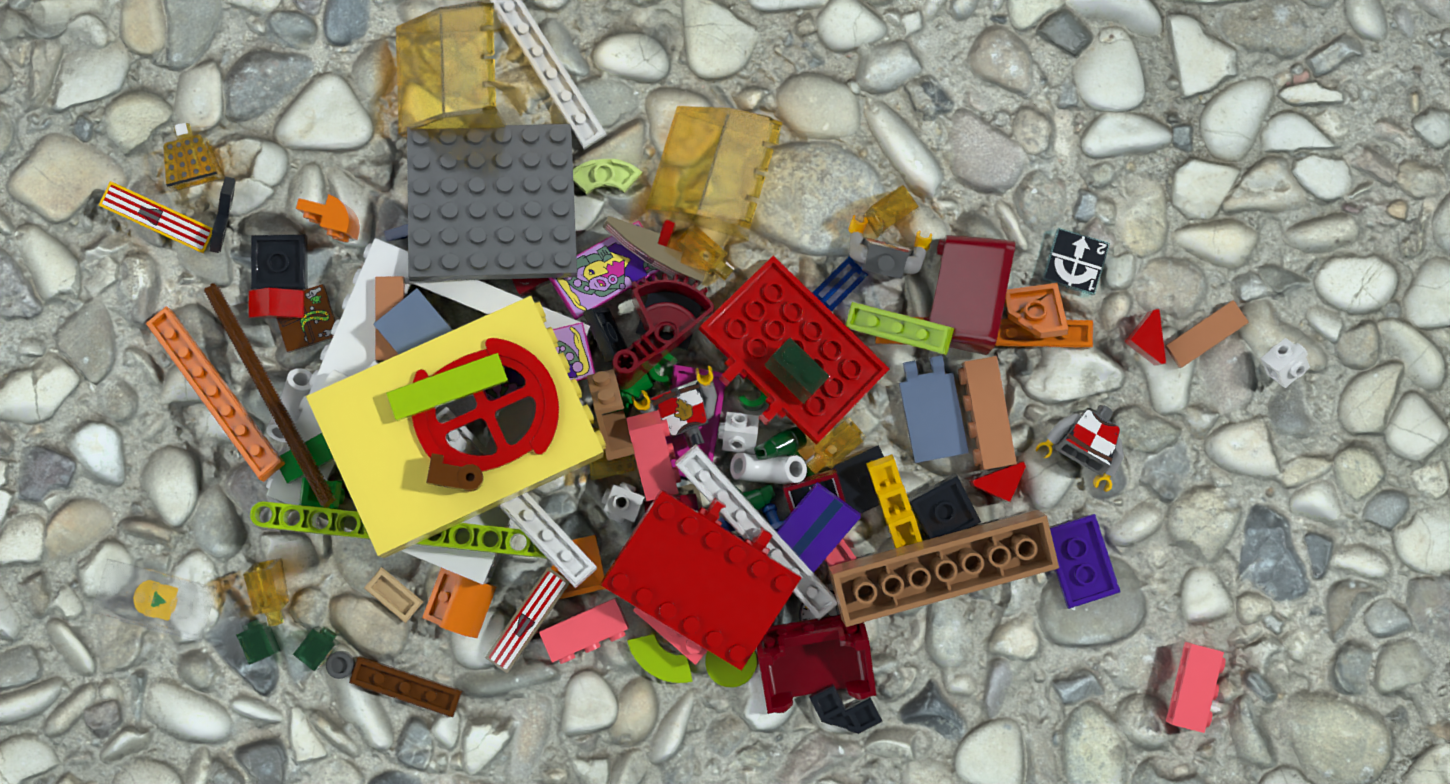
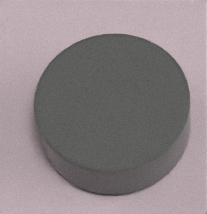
[326,651,355,679]

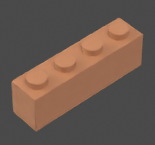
[958,356,1017,470]

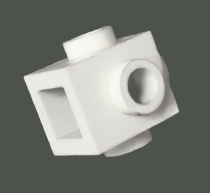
[1260,338,1310,388]
[718,412,759,454]
[601,482,645,523]

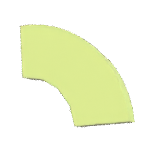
[573,159,643,195]

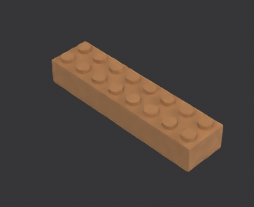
[828,510,1059,627]

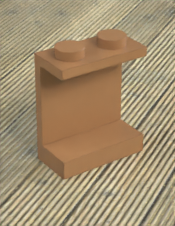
[587,369,635,461]

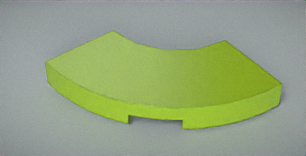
[627,634,693,683]

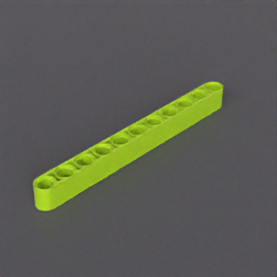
[250,501,548,559]

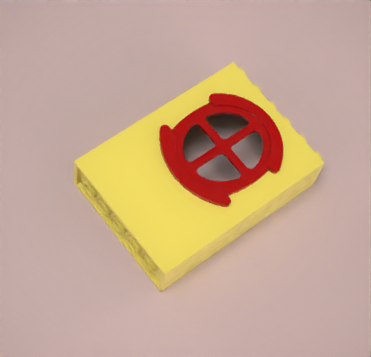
[306,296,606,558]

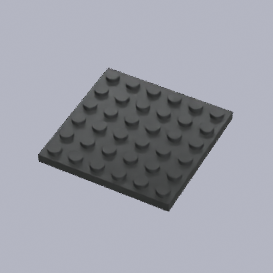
[407,124,577,281]

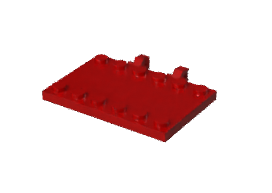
[698,255,890,445]
[600,489,802,671]

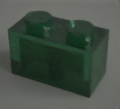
[764,338,830,404]

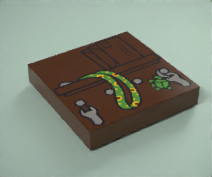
[276,284,336,353]

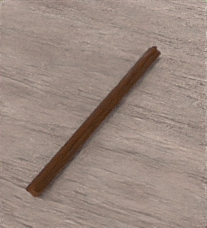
[204,283,336,508]

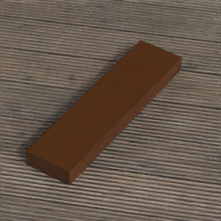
[349,656,463,718]

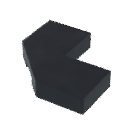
[209,176,236,253]
[809,684,883,734]

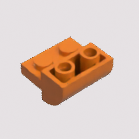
[296,194,360,243]
[422,567,497,638]

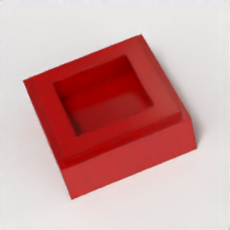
[657,220,676,247]

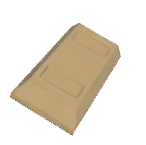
[364,567,423,623]

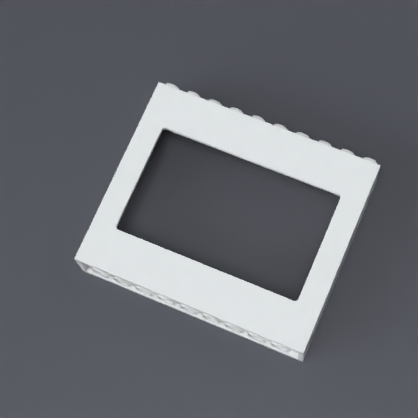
[266,238,593,584]

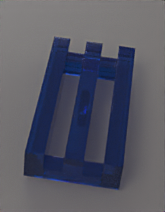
[812,256,868,312]

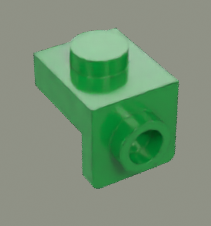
[299,477,345,509]

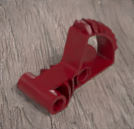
[612,273,714,390]

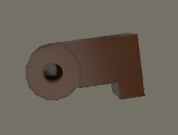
[426,453,484,492]

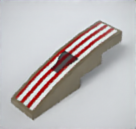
[603,216,706,286]
[485,567,570,674]

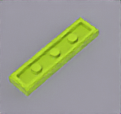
[845,302,954,355]
[386,353,508,421]

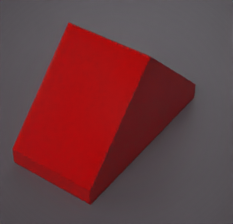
[248,288,304,318]
[1125,309,1166,366]
[969,461,1026,502]

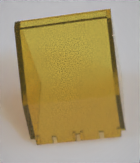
[396,1,507,135]
[645,106,783,241]

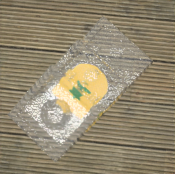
[91,558,217,642]

